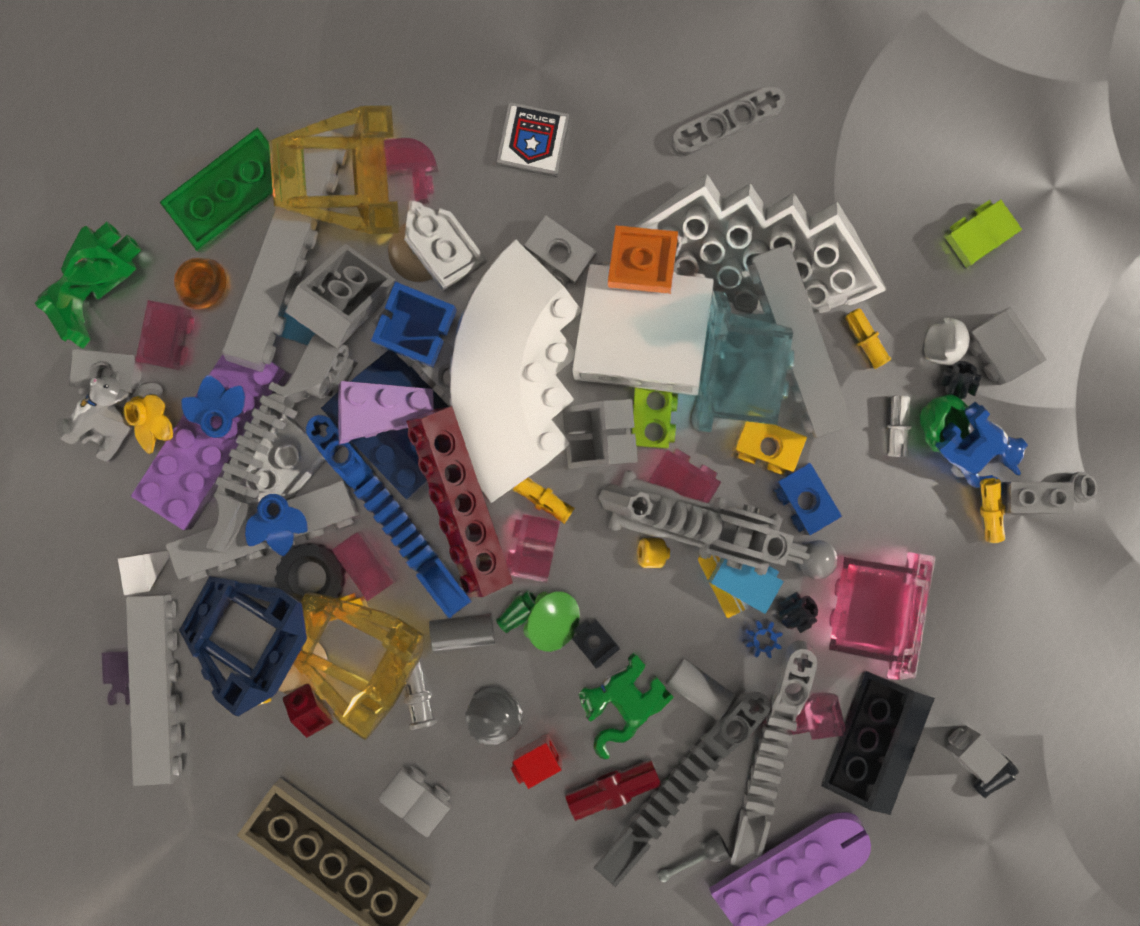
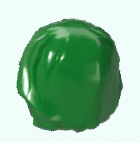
[920,395,971,453]

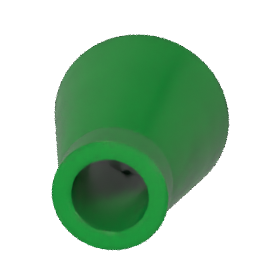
[496,590,537,633]

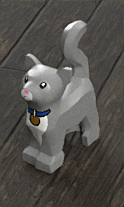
[55,371,163,462]

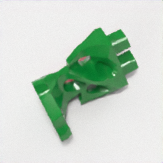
[35,221,141,349]

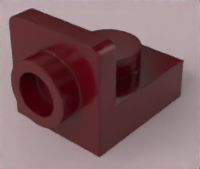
[282,684,334,738]

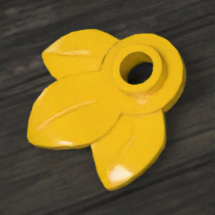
[124,394,173,454]

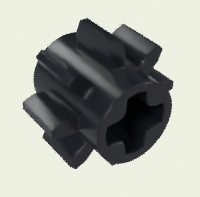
[940,361,982,399]
[779,592,818,633]

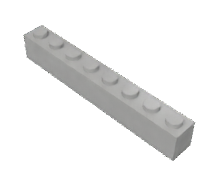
[222,124,349,372]

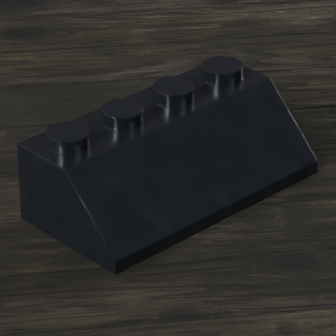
[822,671,935,815]

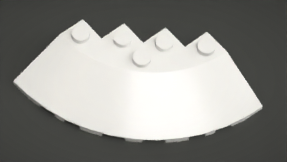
[634,174,886,313]
[449,240,582,503]

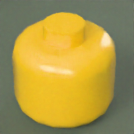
[637,538,670,568]

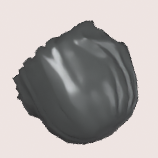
[465,687,524,745]

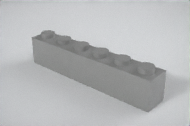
[748,244,853,438]
[166,480,359,583]
[126,594,182,786]

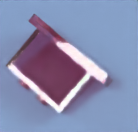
[829,552,936,680]

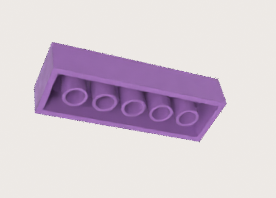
[131,354,292,530]

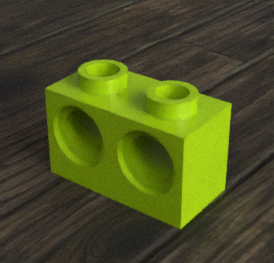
[631,387,678,449]

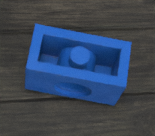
[774,463,842,536]

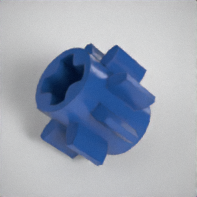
[744,620,783,659]

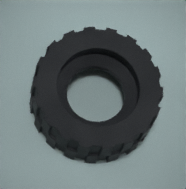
[274,543,346,612]

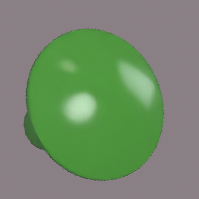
[523,591,580,652]

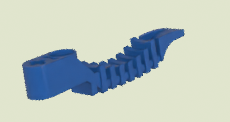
[306,415,472,619]

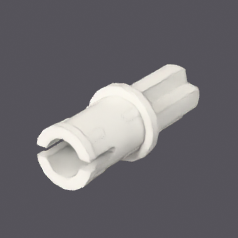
[887,395,912,457]

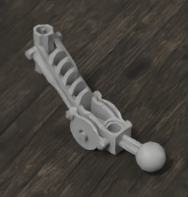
[599,470,838,579]

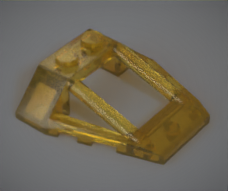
[269,105,400,234]
[293,592,424,740]

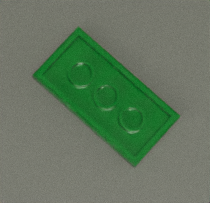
[160,127,290,252]

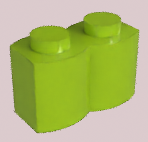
[946,199,1022,268]

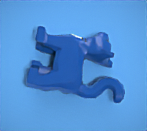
[935,402,1028,496]

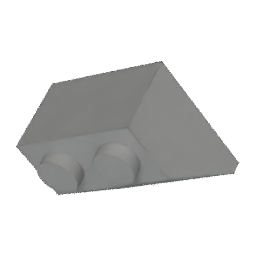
[968,307,1047,385]

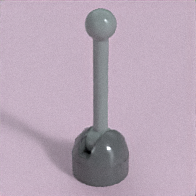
[658,835,731,882]

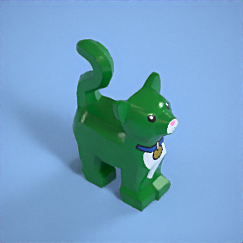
[578,653,674,760]

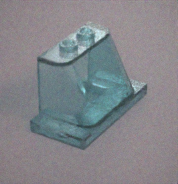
[694,291,794,432]

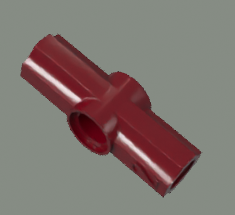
[565,759,662,821]

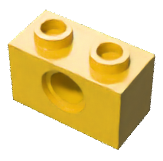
[732,415,807,476]

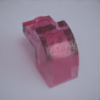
[384,138,439,204]
[791,692,845,740]

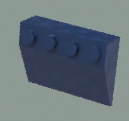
[321,350,449,500]

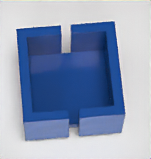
[371,281,457,368]

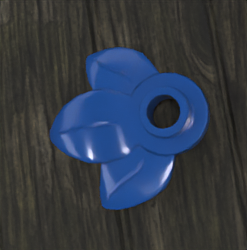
[181,375,245,438]
[245,494,308,556]

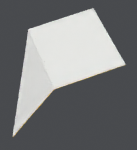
[118,550,170,595]

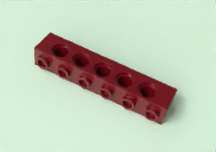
[406,406,513,597]

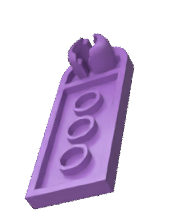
[709,812,871,926]

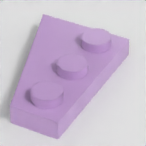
[338,381,433,444]

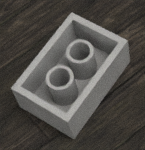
[285,244,396,349]

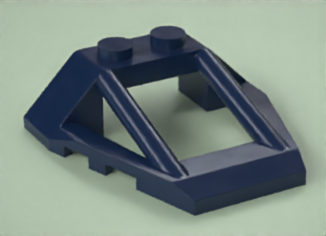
[179,576,307,716]

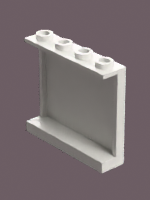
[572,262,714,396]

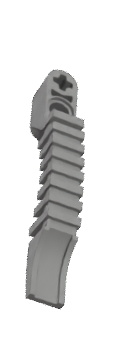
[206,334,349,553]
[729,640,817,867]

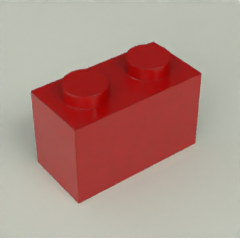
[511,733,562,789]

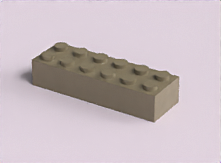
[237,778,431,926]

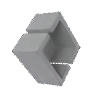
[563,399,638,469]

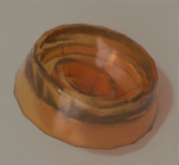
[174,258,226,309]

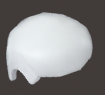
[924,318,970,365]

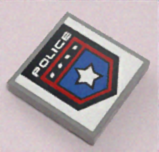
[497,102,570,176]

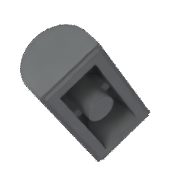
[429,613,495,652]

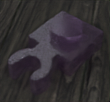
[102,651,130,705]

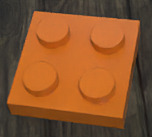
[608,225,678,294]

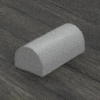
[666,658,735,720]

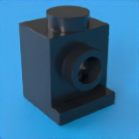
[572,618,620,669]

